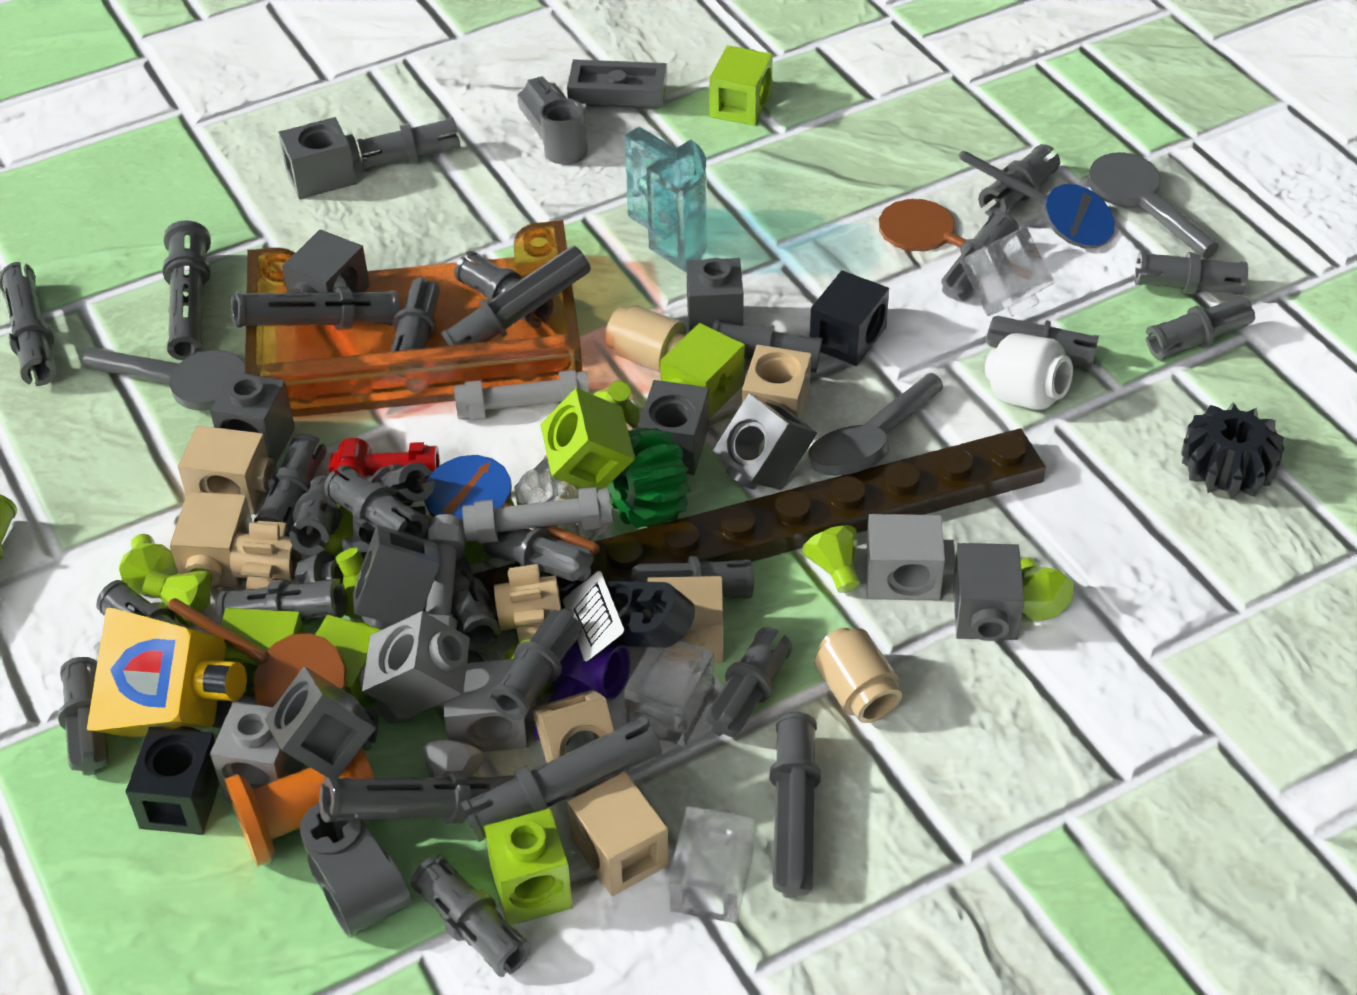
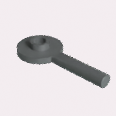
[1088,152,1219,259]
[82,347,248,411]
[808,373,943,476]

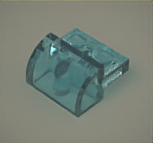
[624,126,707,272]

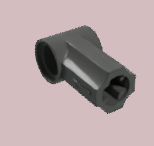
[517,76,588,164]

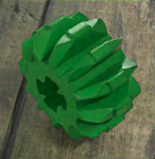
[606,427,691,528]

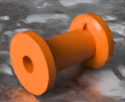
[225,747,375,867]

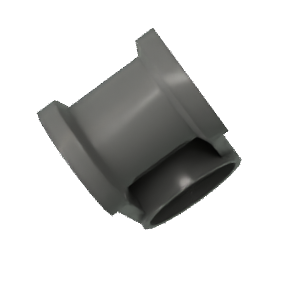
[300,803,412,938]

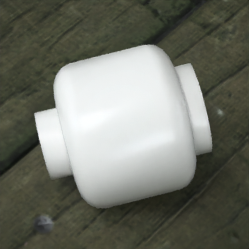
[985,333,1073,410]

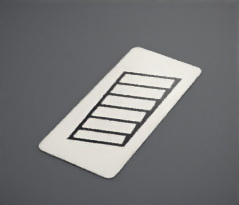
[563,571,624,662]

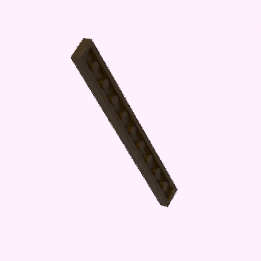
[473,428,1046,630]

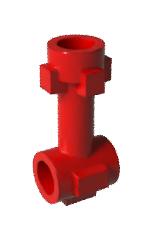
[328,438,440,483]

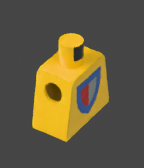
[87,608,247,738]

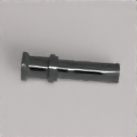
[162,220,211,361]

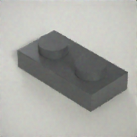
[567,59,667,108]

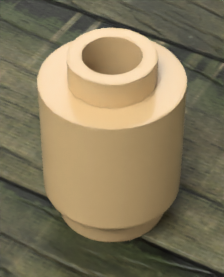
[605,305,686,372]
[814,628,902,723]

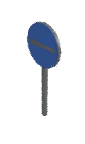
[959,151,1115,249]

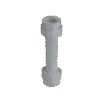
[454,369,590,420]
[462,486,613,544]
[426,514,465,630]

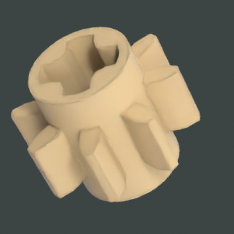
[230,521,302,590]
[494,564,562,643]

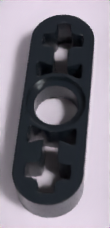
[559,581,695,648]

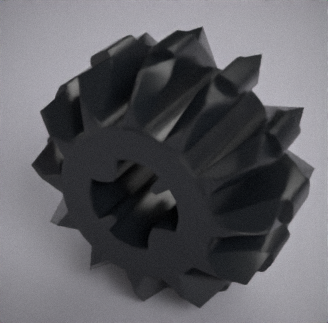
[1181,402,1284,500]

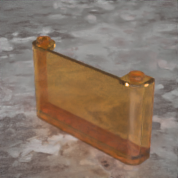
[245,220,582,417]

